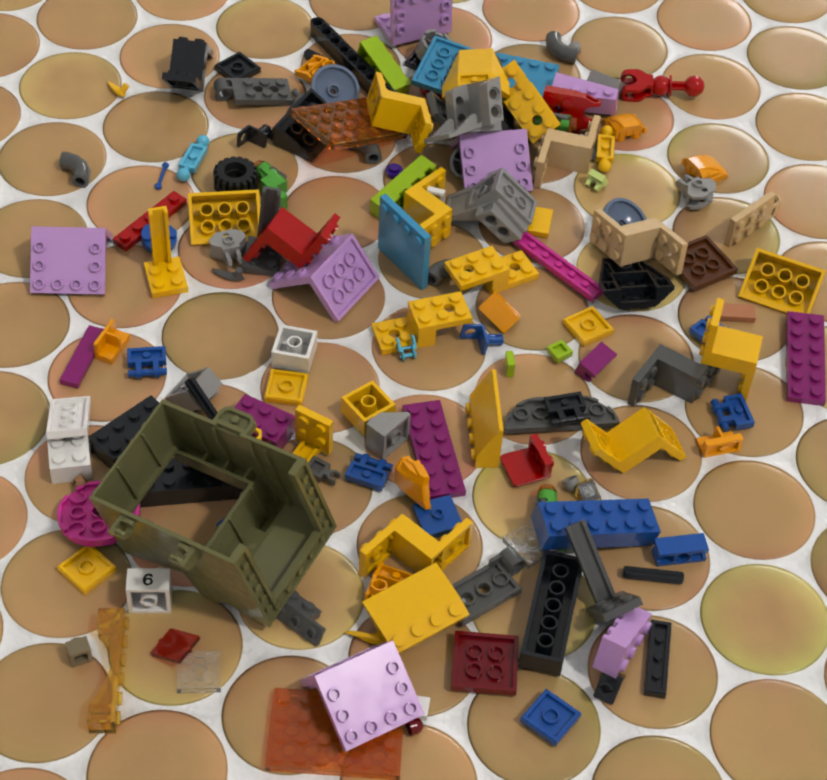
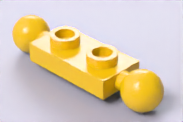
[596,125,615,173]

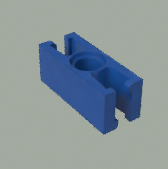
[651,533,709,567]

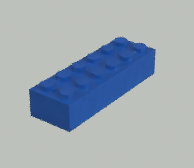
[530,498,661,550]

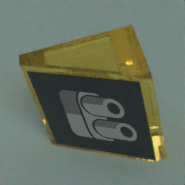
[574,478,601,501]

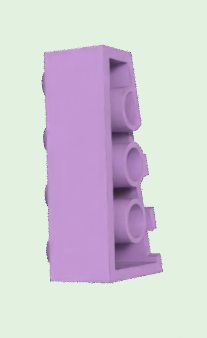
[552,72,619,115]
[593,607,652,678]

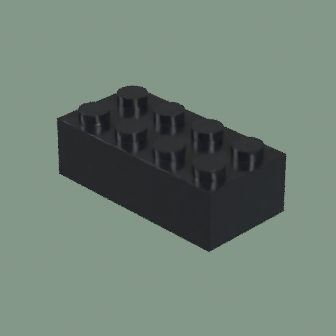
[88,395,159,469]

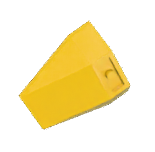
[442,48,510,101]

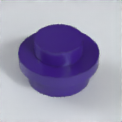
[386,163,403,179]

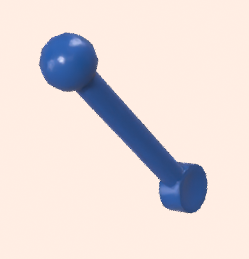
[155,162,169,190]

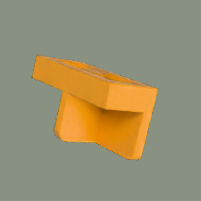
[479,290,521,333]
[93,319,130,365]
[696,426,744,458]

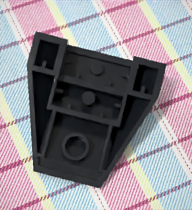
[599,258,675,311]

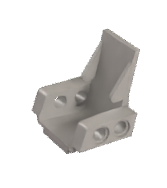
[424,76,504,143]
[446,168,537,243]

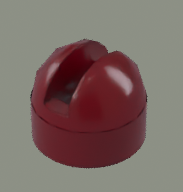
[405,718,424,736]

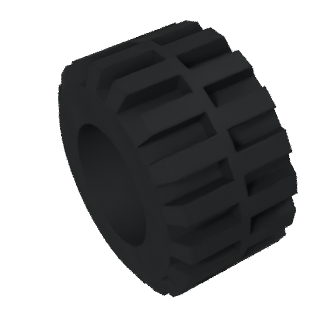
[213,156,258,192]

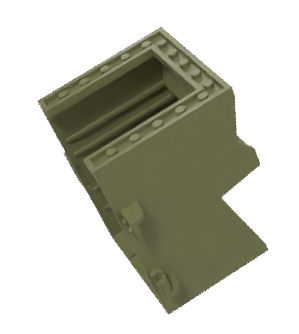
[89,399,337,628]

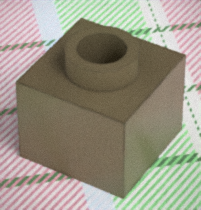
[65,636,93,668]

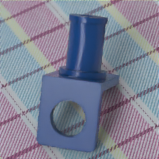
[459,324,504,355]

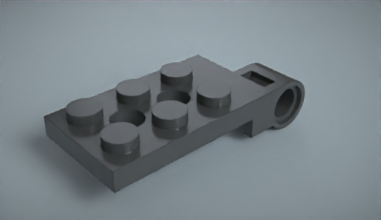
[213,78,293,105]
[452,546,526,627]

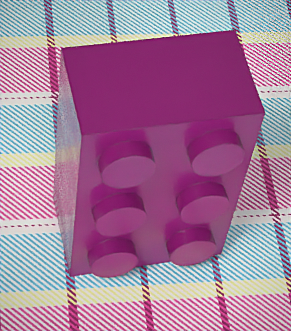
[234,394,295,449]

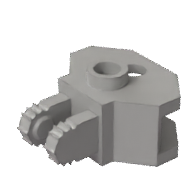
[675,174,716,210]
[209,229,246,268]

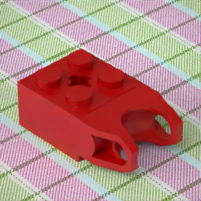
[543,85,602,130]

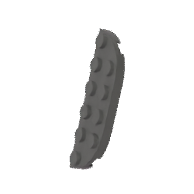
[504,395,620,434]

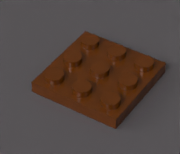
[679,235,738,292]

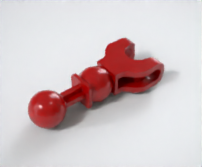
[621,69,705,102]

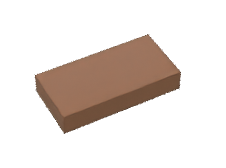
[720,303,756,322]

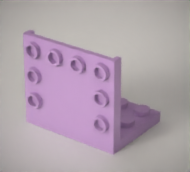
[374,0,452,46]
[450,129,533,192]
[30,226,112,295]
[268,233,380,322]
[299,641,425,752]

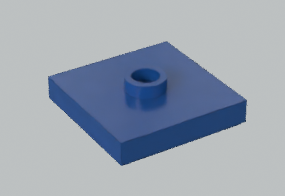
[412,495,462,538]
[520,689,582,747]

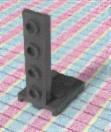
[243,186,282,276]
[564,519,643,622]

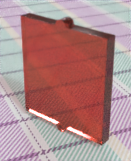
[150,628,200,664]

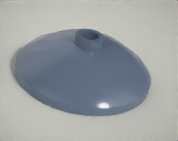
[311,64,360,112]
[603,198,647,226]

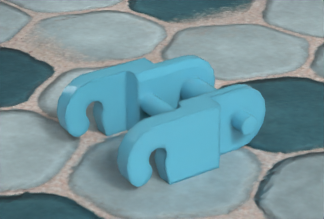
[395,334,417,361]

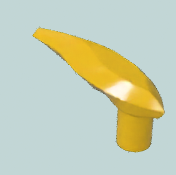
[108,81,130,98]
[345,631,384,644]

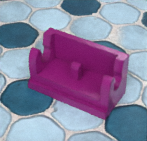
[574,341,617,382]

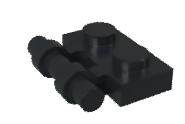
[543,391,590,428]

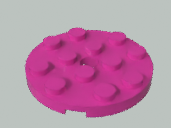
[57,480,141,547]

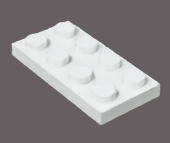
[46,396,91,440]

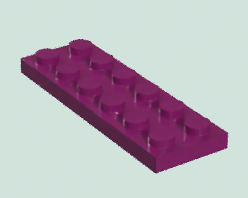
[786,311,826,406]
[402,400,466,500]

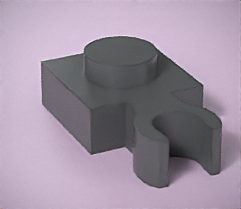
[308,456,340,485]

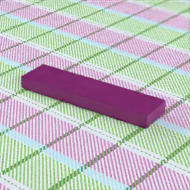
[60,325,104,389]

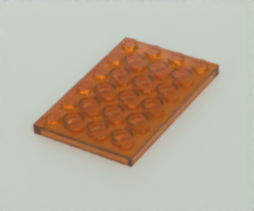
[289,97,408,151]
[265,688,403,780]

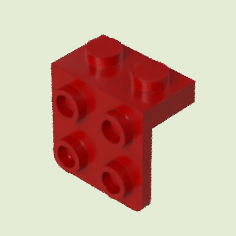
[500,434,554,487]

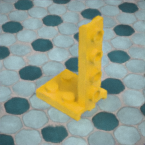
[144,206,189,299]
[293,405,333,462]

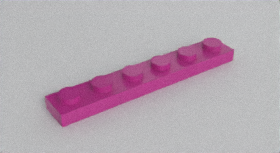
[513,231,603,302]

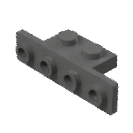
[276,590,326,646]

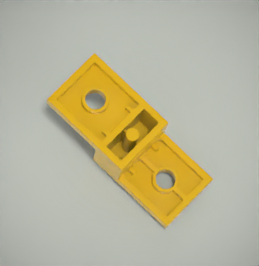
[444,246,539,294]
[371,291,473,355]

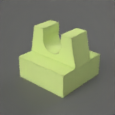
[585,168,609,192]

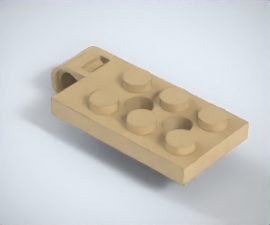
[724,191,781,247]

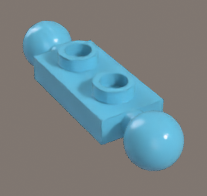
[176,135,210,182]

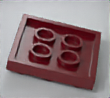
[451,630,519,696]

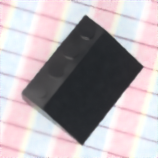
[268,88,348,162]

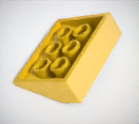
[188,190,260,246]
[738,248,826,314]
[465,369,504,468]
[362,563,470,655]

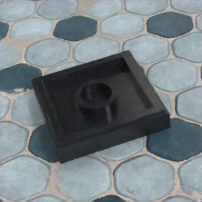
[214,52,261,78]

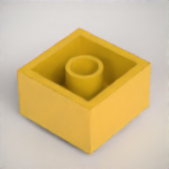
[341,380,396,436]

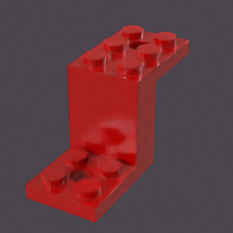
[243,207,341,269]

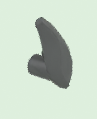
[287,88,305,112]
[212,267,245,281]

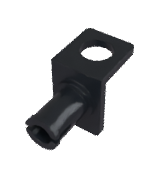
[236,124,271,148]
[593,672,626,704]

